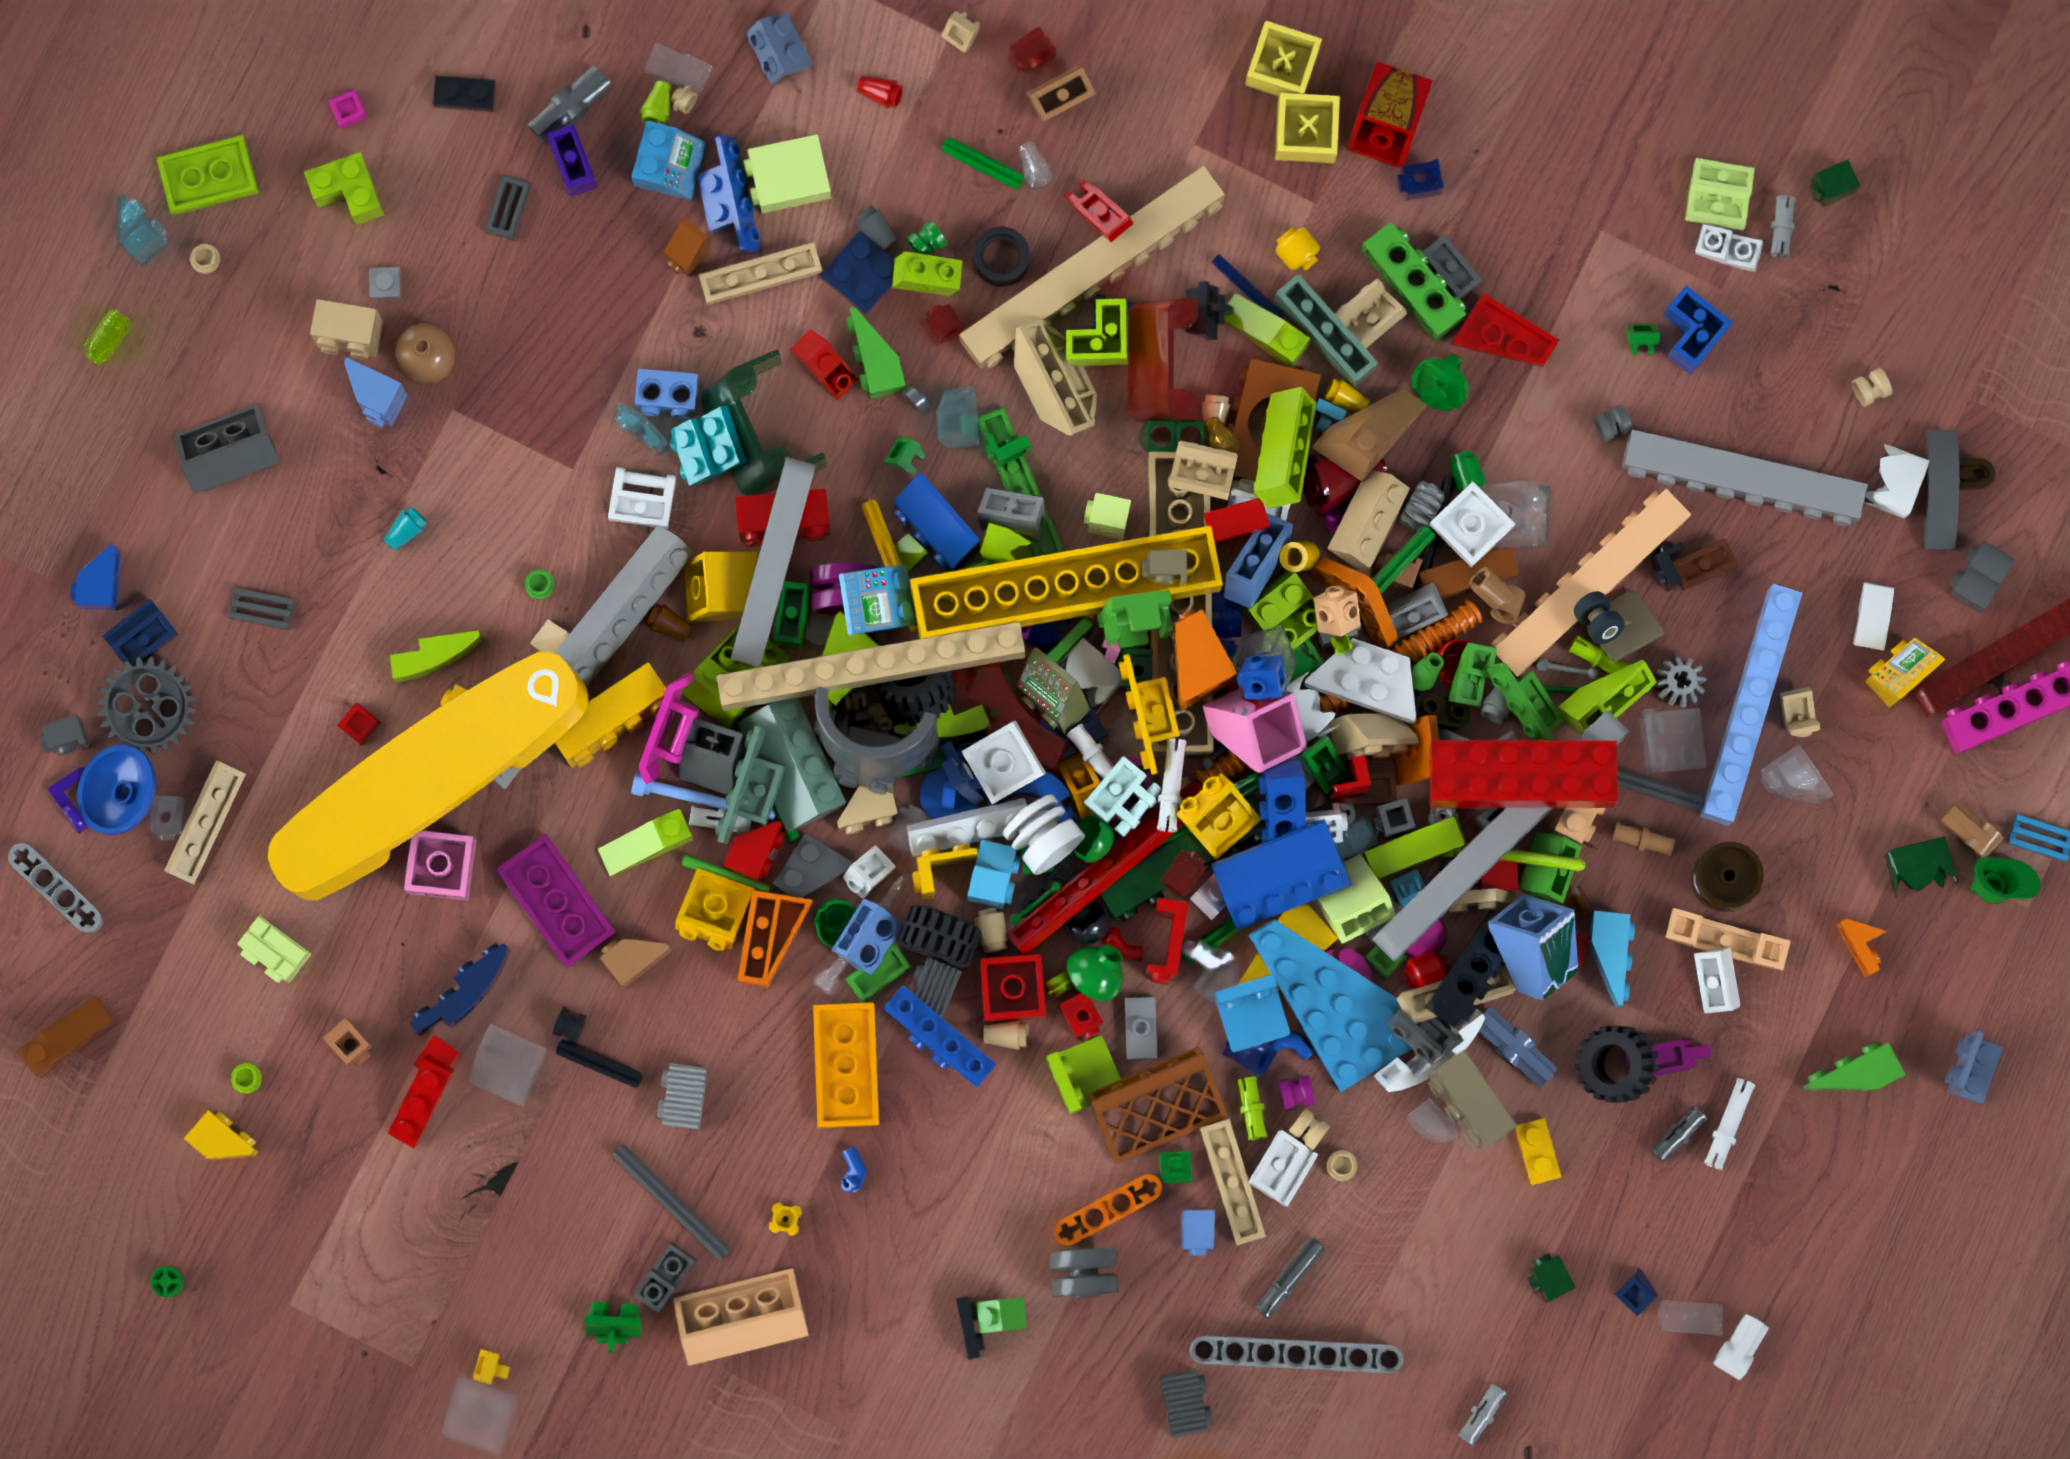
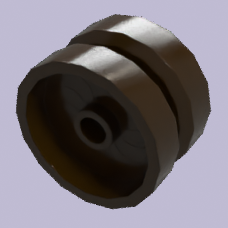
[1691,842,1764,912]

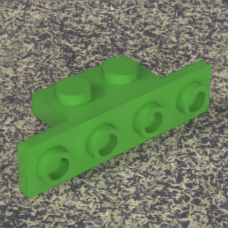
[1486,663,1565,740]

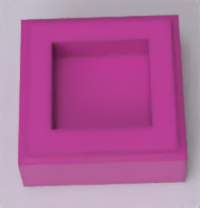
[328,89,368,129]

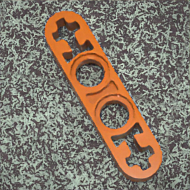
[1054,1174,1162,1246]

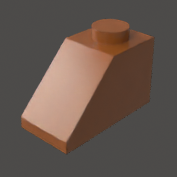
[664,217,711,277]

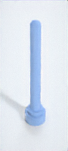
[631,770,776,820]

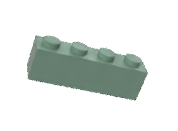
[1274,273,1378,388]

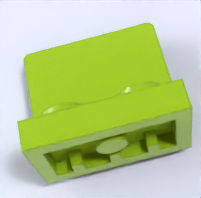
[1046,1036,1121,1115]

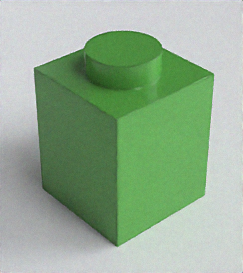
[976,1297,1027,1334]

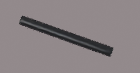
[1413,475,1455,591]

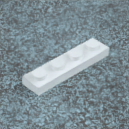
[907,798,1027,857]

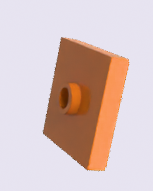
[1393,715,1440,786]

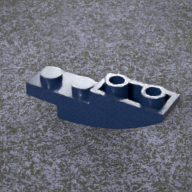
[409,943,510,1036]

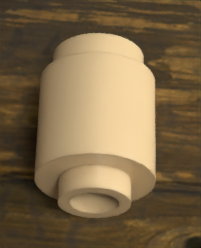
[974,908,1010,954]

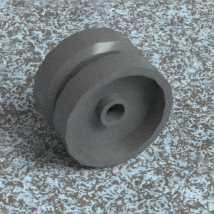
[1049,1248,1119,1299]

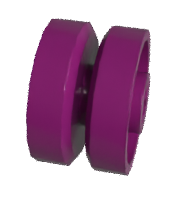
[810,562,876,616]

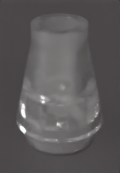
[1018,142,1053,189]

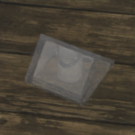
[1232,625,1297,691]

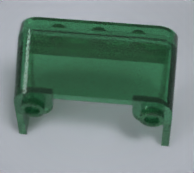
[701,349,827,496]

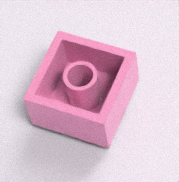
[404,831,476,901]

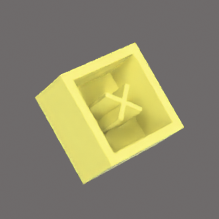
[1245,21,1322,96]
[1275,93,1340,163]

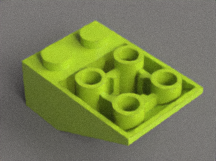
[682,622,790,729]

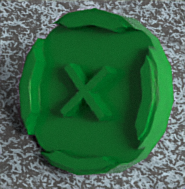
[1411,353,1469,412]

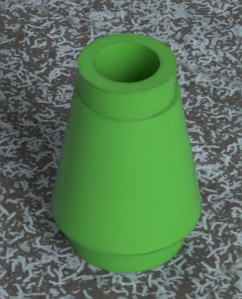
[1411,653,1443,691]

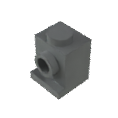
[40,715,91,755]

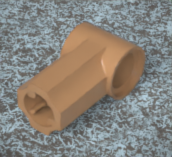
[1469,567,1526,625]
[1940,801,2003,859]

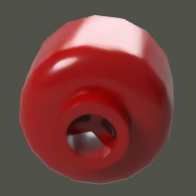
[1403,950,1451,990]

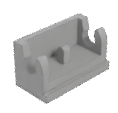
[978,488,1046,541]

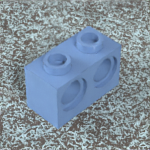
[634,369,700,419]
[831,899,903,975]

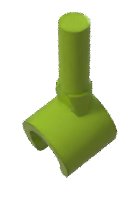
[1330,633,1352,655]

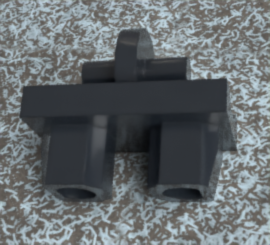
[1185,281,1234,341]

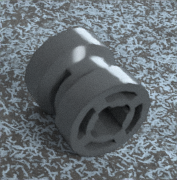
[1593,404,1633,443]

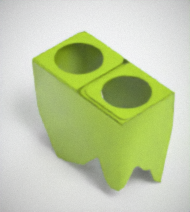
[980,523,1034,565]

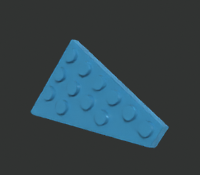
[1248,919,1412,1092]

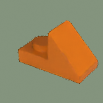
[1835,919,1887,978]

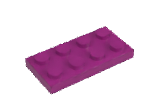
[496,834,617,969]

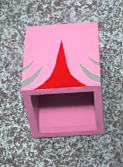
[1203,688,1308,773]

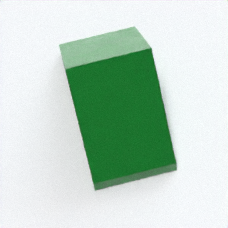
[1297,735,1350,794]

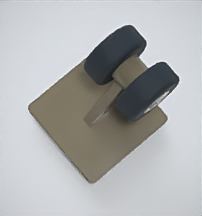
[1574,590,1664,662]

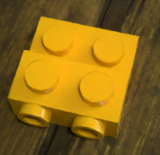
[1176,773,1261,860]
[675,868,755,951]

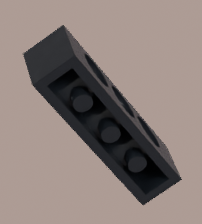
[1425,910,1505,1028]

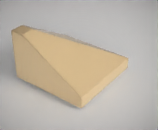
[530,619,570,653]

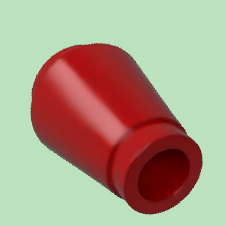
[857,75,903,109]

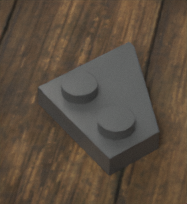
[773,833,853,898]

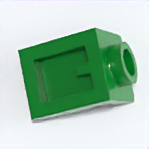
[983,433,1031,467]

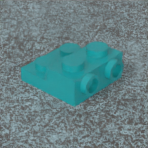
[670,406,747,486]

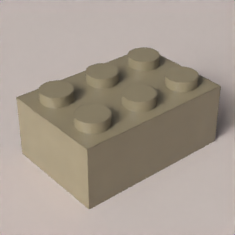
[1427,1049,1517,1152]

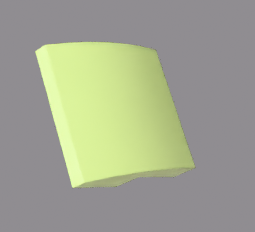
[1685,158,1755,231]

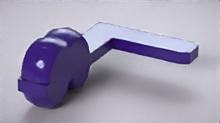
[47,767,88,834]

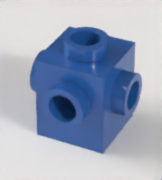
[1237,654,1287,701]

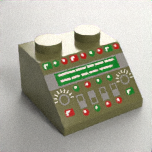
[1017,647,1090,735]

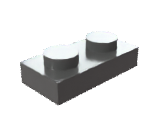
[1422,235,1482,299]

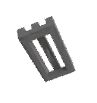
[484,175,532,241]
[228,588,295,630]

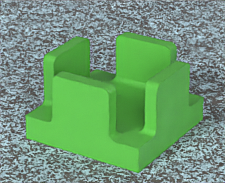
[1097,590,1173,649]

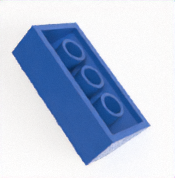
[1211,819,1351,930]

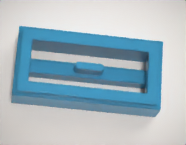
[2007,814,2070,862]

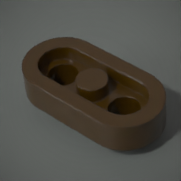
[1959,458,1995,491]
[1414,693,1470,731]

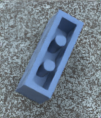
[1224,513,1293,609]

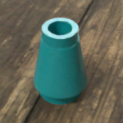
[383,506,428,551]

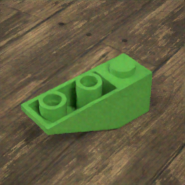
[846,307,906,400]
[1803,1041,1906,1091]

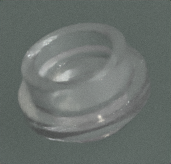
[805,615,833,645]

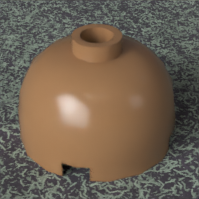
[395,323,456,384]

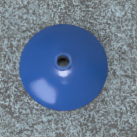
[77,745,156,835]

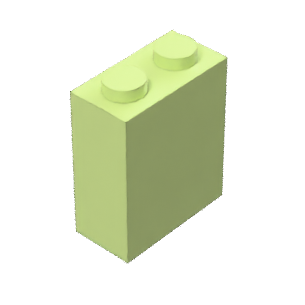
[744,134,831,214]
[1314,854,1396,944]

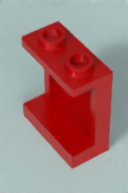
[1145,898,1189,985]

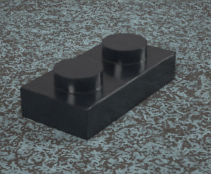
[433,76,496,112]
[956,1296,985,1360]

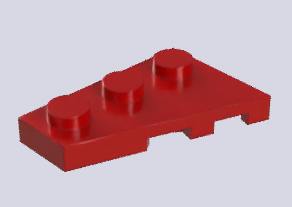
[1451,293,1559,367]

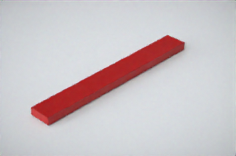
[1006,779,1204,955]

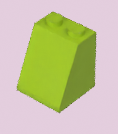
[814,611,879,714]

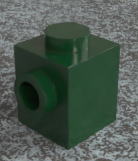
[1527,1253,1576,1303]

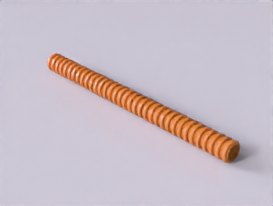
[1195,600,1482,787]

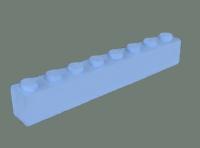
[1699,584,1802,826]

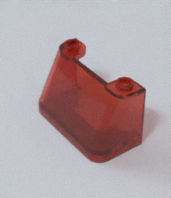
[1128,298,1198,423]

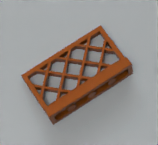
[1086,1046,1228,1164]

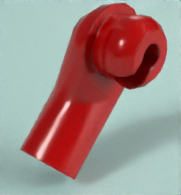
[1103,927,1143,962]

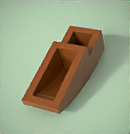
[1418,546,1520,599]

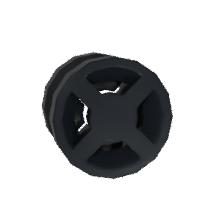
[552,1007,587,1044]

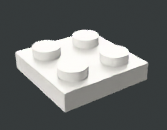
[1429,482,1515,568]
[961,721,1046,804]

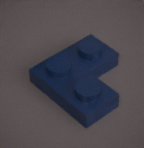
[940,741,985,805]

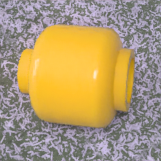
[1276,226,1320,271]

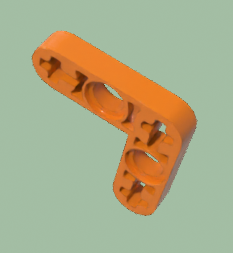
[1310,557,1398,650]

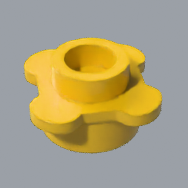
[769,1203,802,1236]

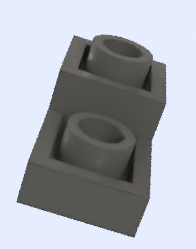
[633,1242,697,1313]

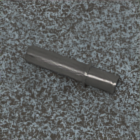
[1254,1238,1325,1319]

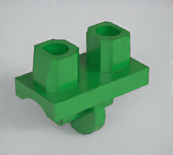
[584,1302,642,1353]

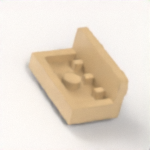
[1335,279,1407,348]
[1168,441,1238,500]

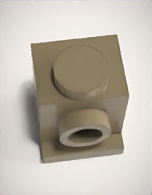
[1142,550,1187,586]

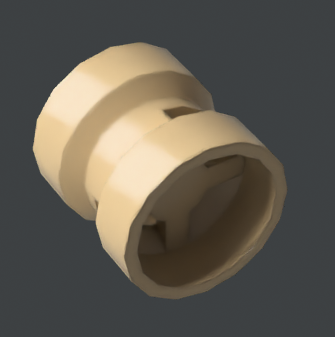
[1852,367,1893,407]
[1288,1108,1330,1151]

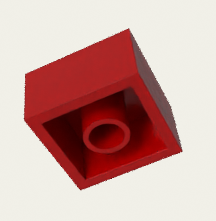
[980,954,1046,1023]

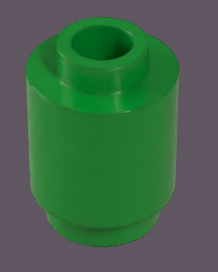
[1449,450,1487,494]

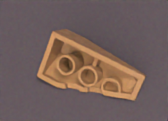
[1312,388,1427,481]

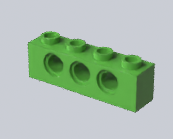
[1361,222,1466,342]

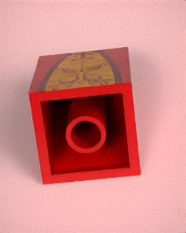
[1346,61,1433,169]

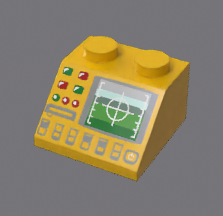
[1865,638,1945,708]

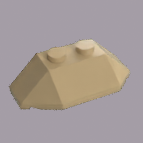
[1014,318,1097,436]

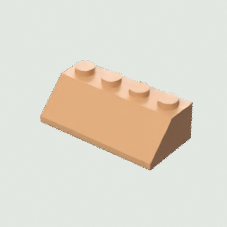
[673,1268,809,1366]

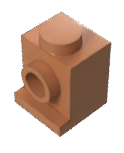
[1374,552,1423,593]
[323,1017,372,1067]

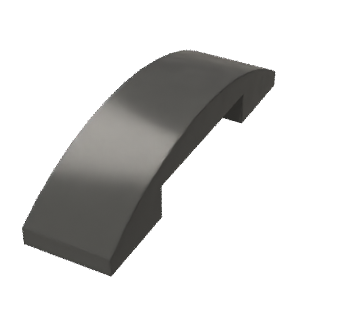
[1924,429,1959,550]

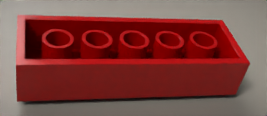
[1429,740,1618,808]

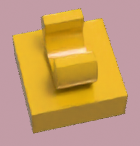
[472,1349,510,1385]

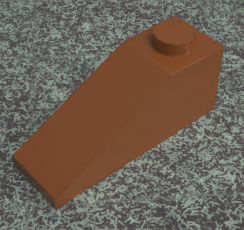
[16,997,115,1078]

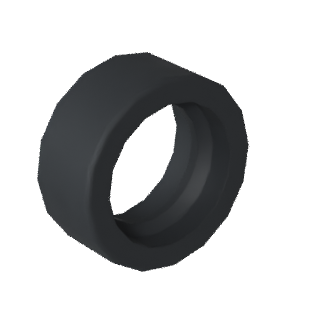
[973,226,1030,287]

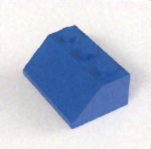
[893,472,980,572]

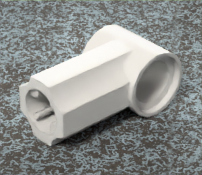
[1713,1314,1769,1381]

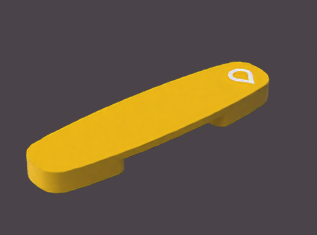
[268,651,588,901]

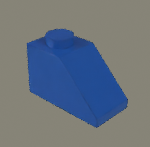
[71,545,121,610]

